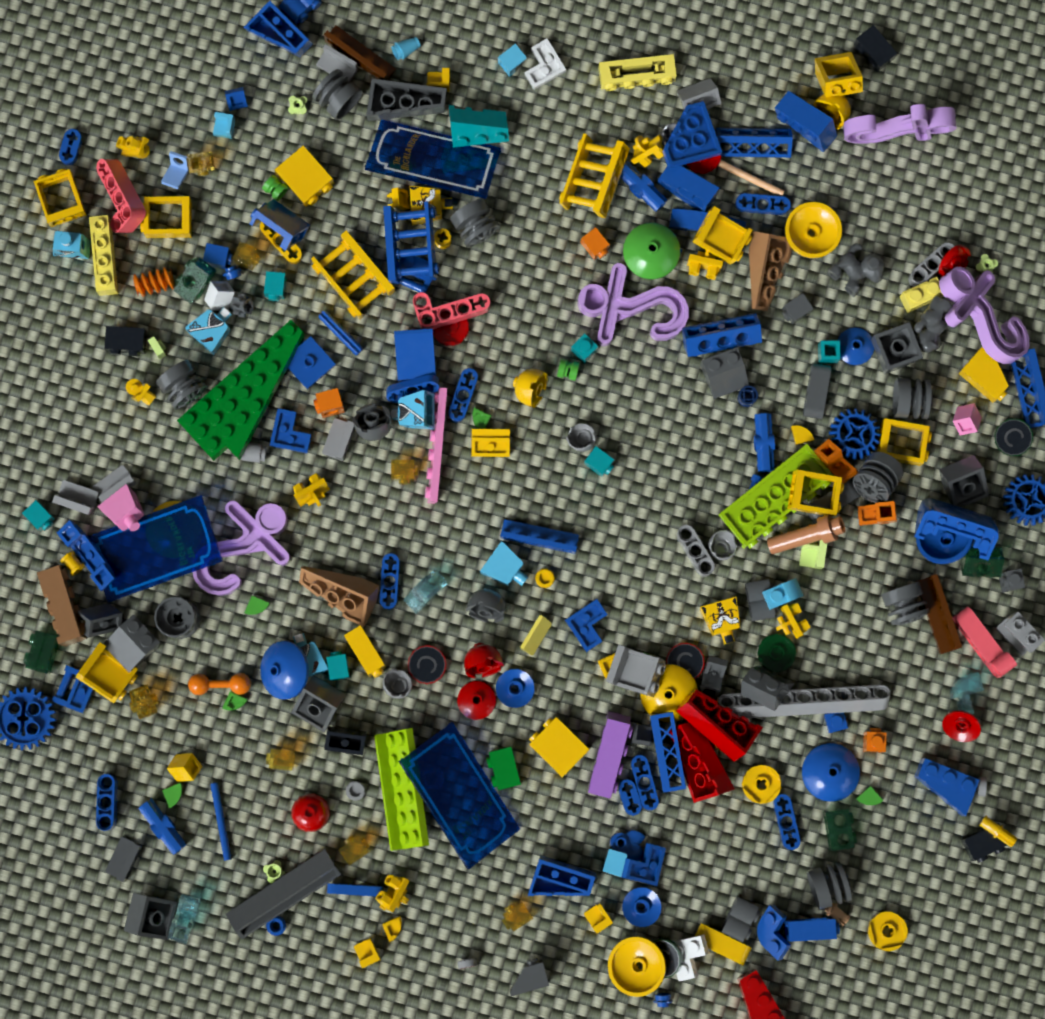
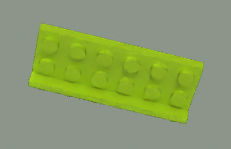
[719,444,833,549]
[374,728,429,851]

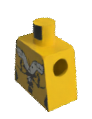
[410,186,453,226]
[699,597,740,645]

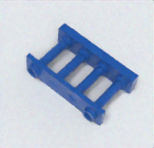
[383,201,439,285]

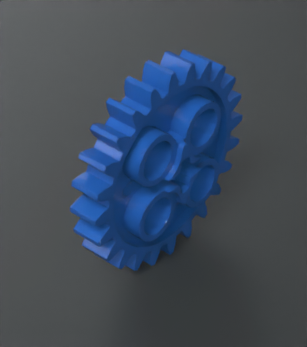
[0,687,57,750]

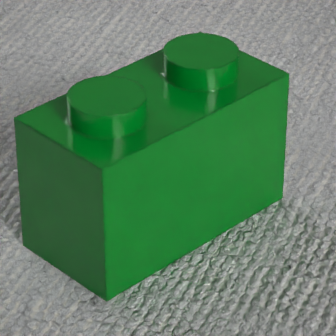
[486,747,521,791]

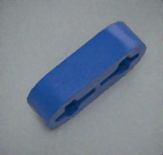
[59,129,82,165]
[618,779,642,816]

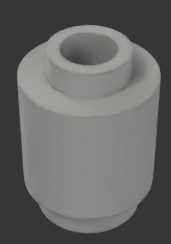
[241,442,267,463]

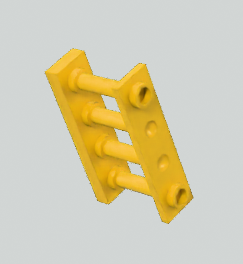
[559,133,630,218]
[311,230,395,320]

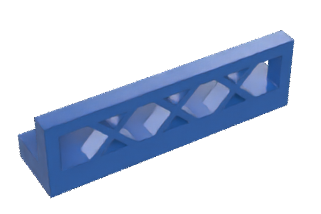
[716,128,793,158]
[1011,348,1045,428]
[500,519,579,554]
[650,711,686,793]

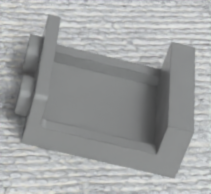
[995,612,1045,656]
[606,645,666,698]

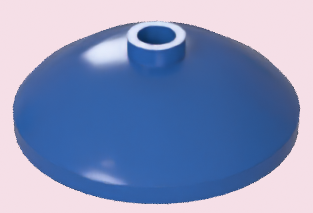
[916,529,974,564]
[260,641,309,699]
[802,743,860,802]

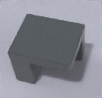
[631,723,652,746]

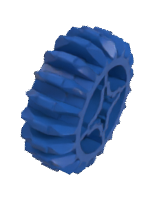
[829,408,881,460]
[1003,474,1045,526]

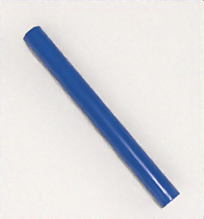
[210,782,232,861]

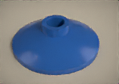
[837,328,874,365]
[496,669,534,708]
[622,887,661,927]

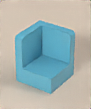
[498,44,526,77]
[213,112,235,139]
[602,849,627,877]

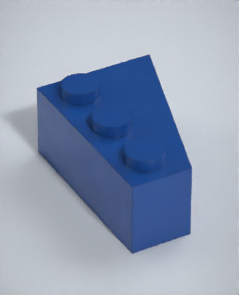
[243,1,313,57]
[775,91,837,153]
[657,165,719,212]
[914,758,980,816]
[528,855,596,896]

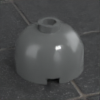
[353,404,392,441]
[466,587,506,623]

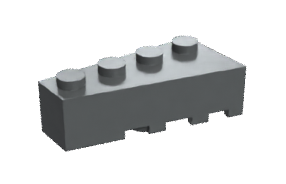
[367,79,447,121]

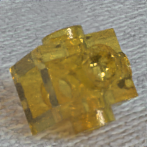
[129,684,159,719]

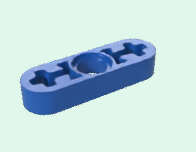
[735,193,791,215]
[449,368,478,422]
[386,375,439,403]
[380,553,400,610]
[631,755,659,810]
[773,794,800,850]
[327,883,384,896]

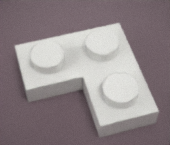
[524,39,566,90]
[674,934,710,981]

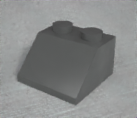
[871,322,923,374]
[700,347,749,399]
[939,455,989,507]
[104,614,160,673]
[741,666,794,711]
[291,675,346,732]
[124,892,177,940]
[510,958,549,996]

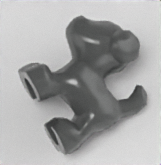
[827,243,885,297]
[914,296,959,353]

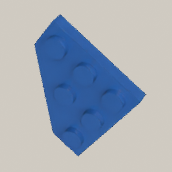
[662,101,722,169]

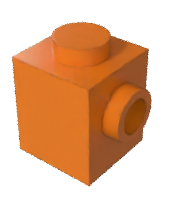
[580,227,610,260]
[863,728,887,753]

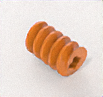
[133,267,176,297]

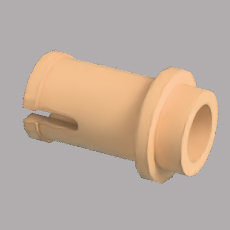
[824,903,850,926]

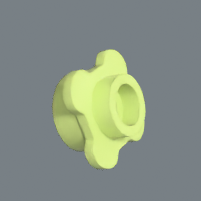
[288,96,307,115]
[976,254,998,273]
[263,860,286,883]

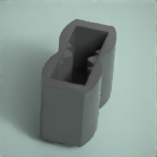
[745,579,778,622]
[720,896,760,943]

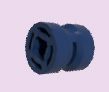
[737,386,758,407]

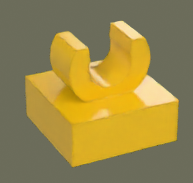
[387,187,410,210]

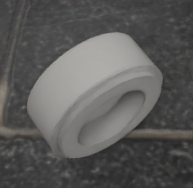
[977,777,987,797]
[346,781,366,801]
[457,958,478,970]

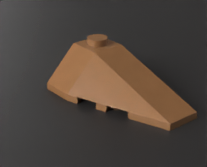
[749,231,792,311]
[299,566,379,627]

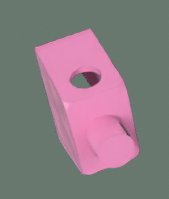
[97,484,144,531]

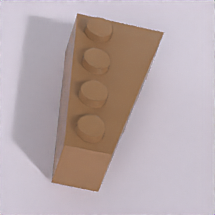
[37,565,87,647]

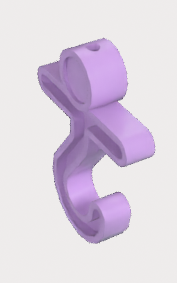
[843,104,957,144]
[577,263,689,346]
[939,267,1030,364]
[192,501,291,596]

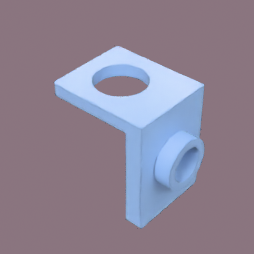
[161,151,189,189]

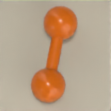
[188,673,251,695]

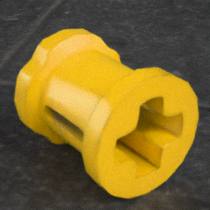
[434,228,451,249]
[60,551,85,576]

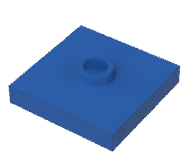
[288,336,336,390]

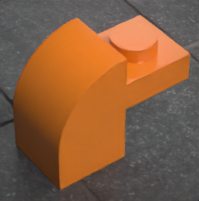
[814,439,857,484]
[857,501,897,526]

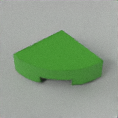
[472,407,492,429]
[244,596,270,615]
[222,691,248,711]
[162,783,183,808]
[855,786,883,805]

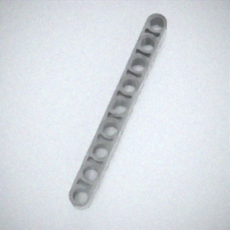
[718,685,890,718]

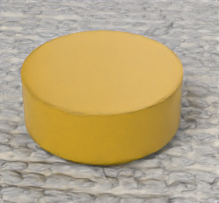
[535,569,555,588]

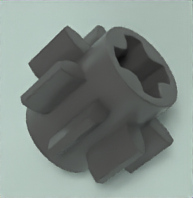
[230,293,254,318]

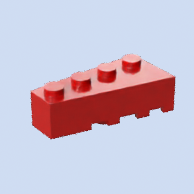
[676,690,763,762]
[669,722,735,803]
[737,969,785,1019]

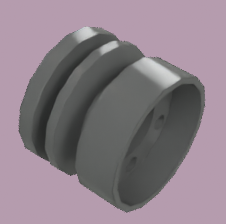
[312,69,363,120]
[450,198,500,247]
[156,360,208,410]
[892,378,933,419]
[853,452,904,503]
[881,582,931,626]
[154,597,201,639]
[807,861,852,911]

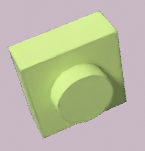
[147,336,166,359]

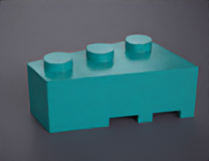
[449,105,509,147]

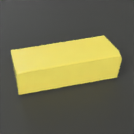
[520,615,552,656]

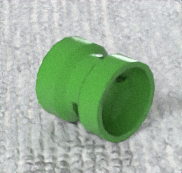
[262,175,289,201]
[557,358,580,381]

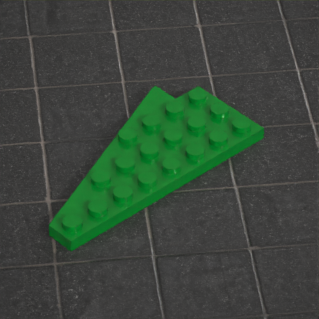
[177,320,305,461]

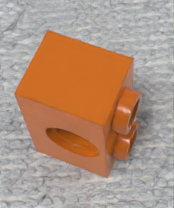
[313,388,345,418]

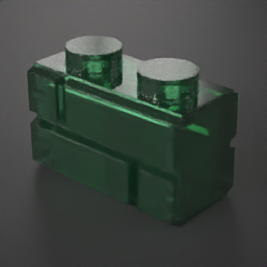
[23,630,59,674]

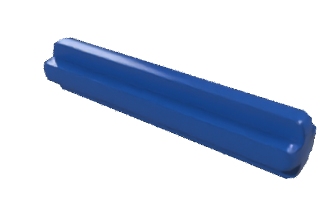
[318,310,363,356]

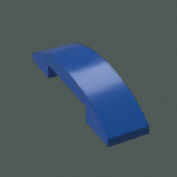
[669,209,746,231]
[56,520,116,591]

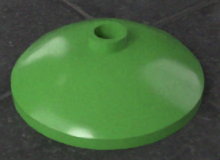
[623,223,680,280]

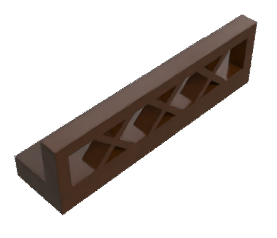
[324,25,396,81]
[915,574,962,655]

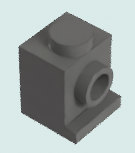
[998,569,1025,593]

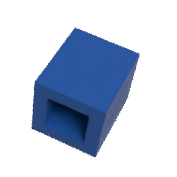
[203,243,233,270]

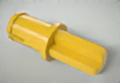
[979,816,1017,847]

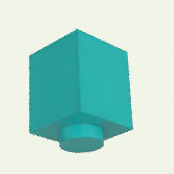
[264,271,287,301]
[571,333,598,364]
[818,341,840,364]
[584,446,615,477]
[22,500,55,532]
[326,651,350,681]

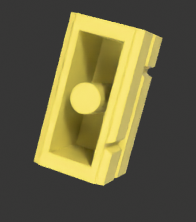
[900,277,943,313]

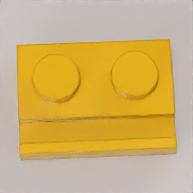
[471,429,510,457]

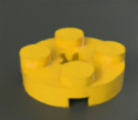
[741,765,781,804]
[868,911,908,951]

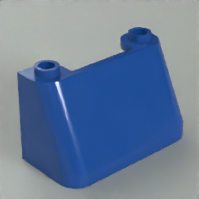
[914,498,999,560]

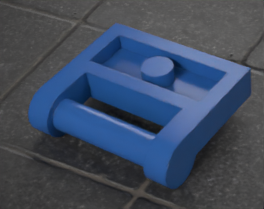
[398,256,433,293]
[52,665,93,714]

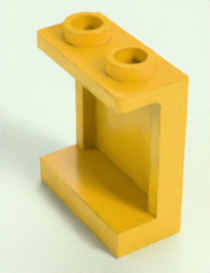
[274,146,334,207]
[692,206,753,265]
[76,642,138,703]
[529,717,590,777]

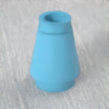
[391,37,421,60]

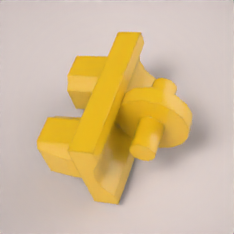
[631,134,664,168]
[116,136,150,159]
[687,250,723,280]
[125,379,156,405]
[293,473,330,507]
[776,603,811,639]
[375,875,409,912]

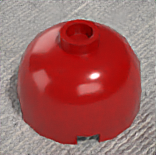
[464,643,504,678]
[291,793,330,832]

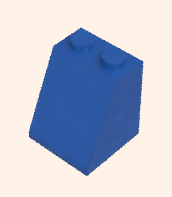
[394,329,436,383]

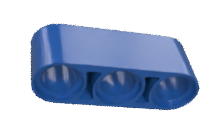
[96,774,118,831]

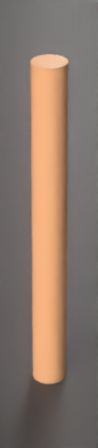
[718,160,785,196]

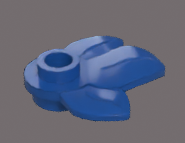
[610,830,645,861]

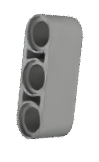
[908,243,955,287]
[676,525,715,577]

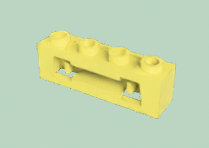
[598,54,677,91]
[89,215,118,296]

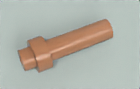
[767,514,845,554]

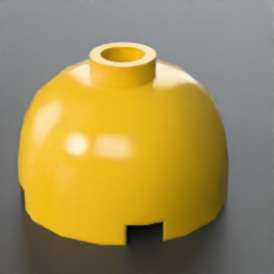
[813,94,851,129]
[513,369,548,408]

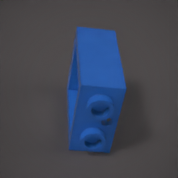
[784,917,840,942]

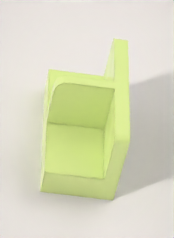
[799,540,827,569]

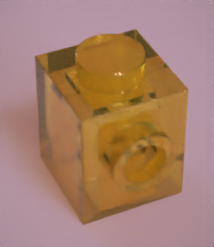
[187,151,215,176]
[233,241,261,271]
[391,460,419,485]
[266,749,296,771]
[338,835,370,866]
[502,901,533,932]

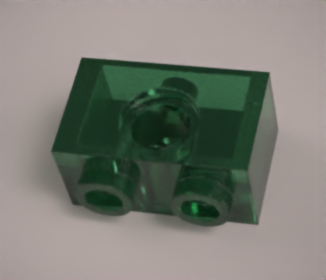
[173,257,217,304]
[960,546,1004,578]

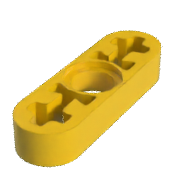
[260,222,302,264]

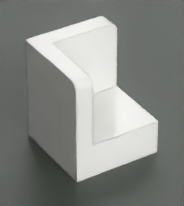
[205,281,235,311]

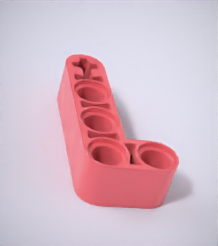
[96,159,146,233]
[413,292,491,329]
[952,606,1017,678]

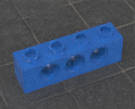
[682,313,762,357]

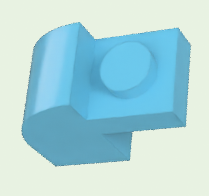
[762,578,804,610]

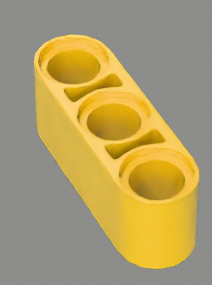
[694,923,752,966]

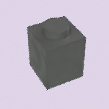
[782,293,814,325]

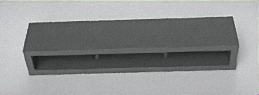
[226,849,341,939]

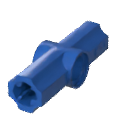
[620,161,668,212]
[754,413,775,472]
[138,798,187,855]

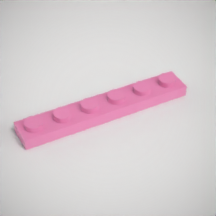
[425,388,447,504]

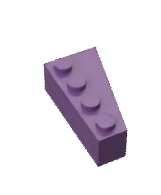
[588,711,633,799]

